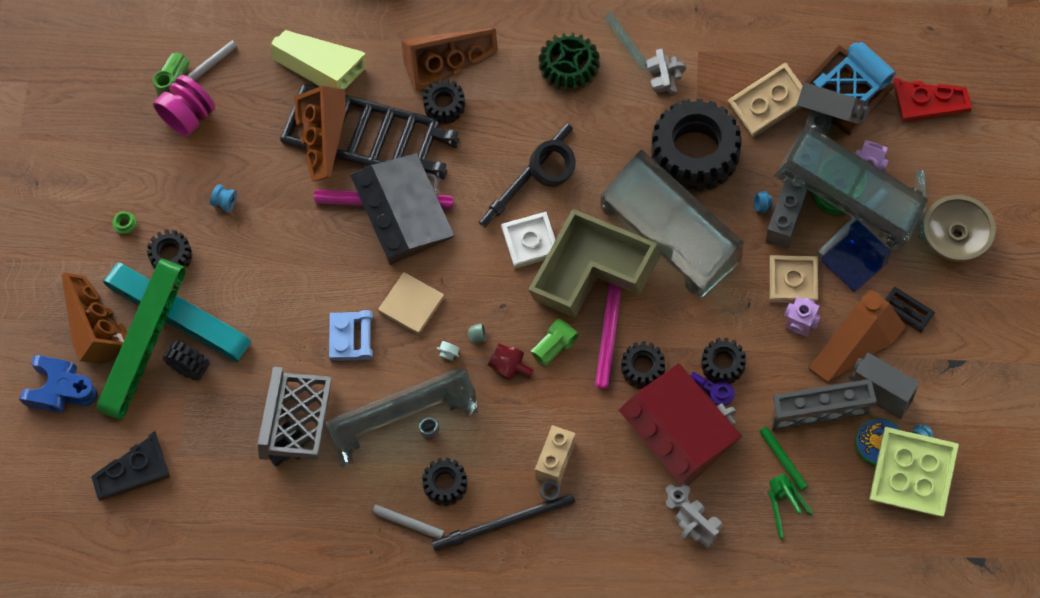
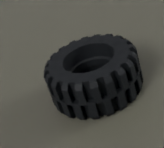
[651,98,742,192]

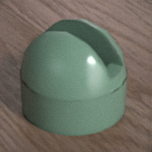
[468,323,486,343]

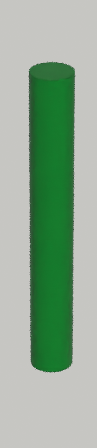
[759,426,809,491]

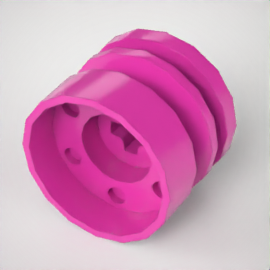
[153,75,216,137]

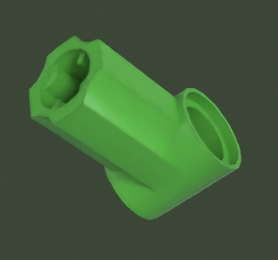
[153,52,190,97]
[531,318,579,367]

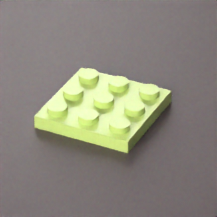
[869,427,959,517]

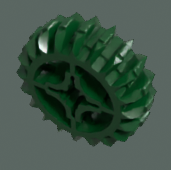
[538,31,600,92]

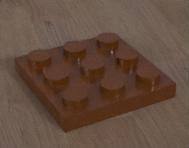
[802,45,894,136]

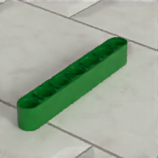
[97,259,186,420]

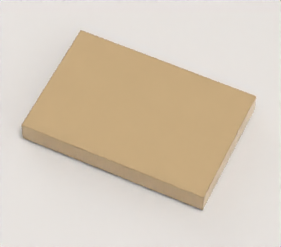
[728,62,802,138]

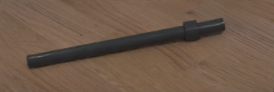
[479,123,573,228]
[431,493,575,551]

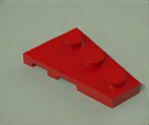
[893,78,972,122]

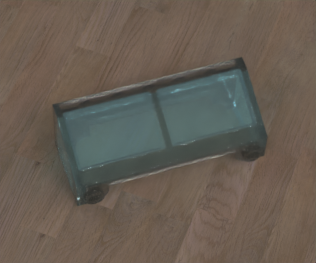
[774,124,928,251]
[601,149,744,298]
[324,367,478,467]

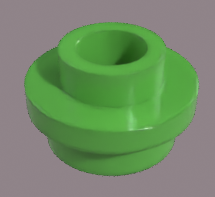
[112,211,137,234]

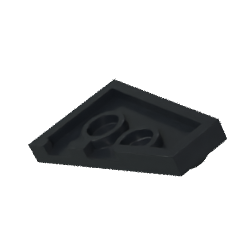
[91,431,170,501]

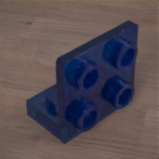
[821,219,891,292]

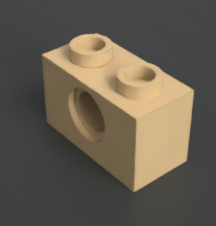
[535,425,575,485]

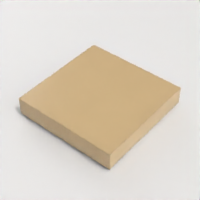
[769,255,818,304]
[378,272,444,335]

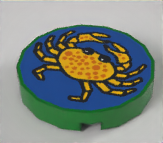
[855,418,901,467]

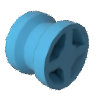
[210,184,237,212]

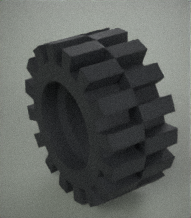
[423,79,465,124]
[147,230,192,269]
[701,338,746,384]
[162,340,210,381]
[621,341,665,389]
[422,458,468,506]

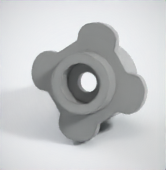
[666,485,690,509]

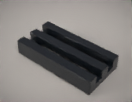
[885,286,935,333]

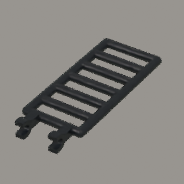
[280,84,460,180]

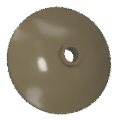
[923,195,996,262]

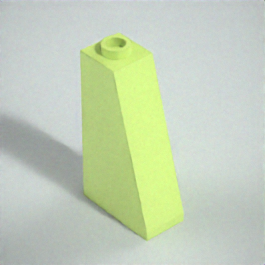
[271,30,365,90]

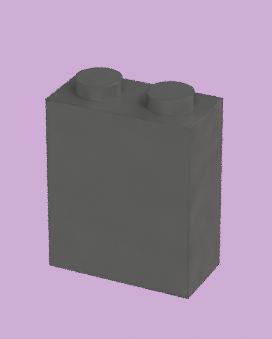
[797,82,870,125]
[850,353,920,419]

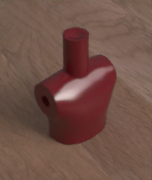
[487,343,534,380]

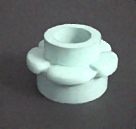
[437,341,460,361]

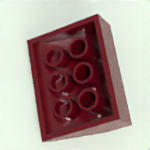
[618,363,743,486]

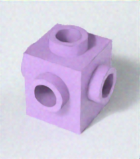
[854,140,888,179]
[784,297,821,337]

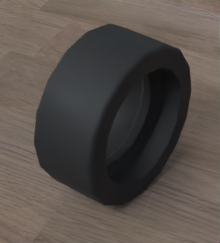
[529,139,576,187]

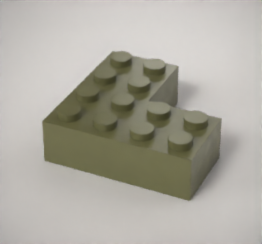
[528,209,661,318]

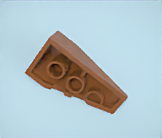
[401,28,498,90]
[294,86,346,182]
[62,273,128,364]
[809,289,906,383]

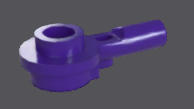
[690,372,735,406]

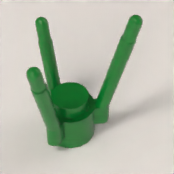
[768,474,813,539]

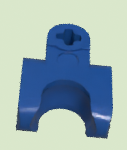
[19,355,97,413]

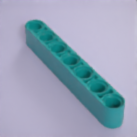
[103,262,252,362]

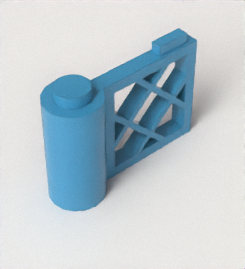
[814,42,896,101]

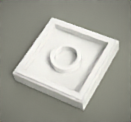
[501,212,555,269]

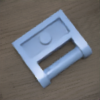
[329,310,373,361]

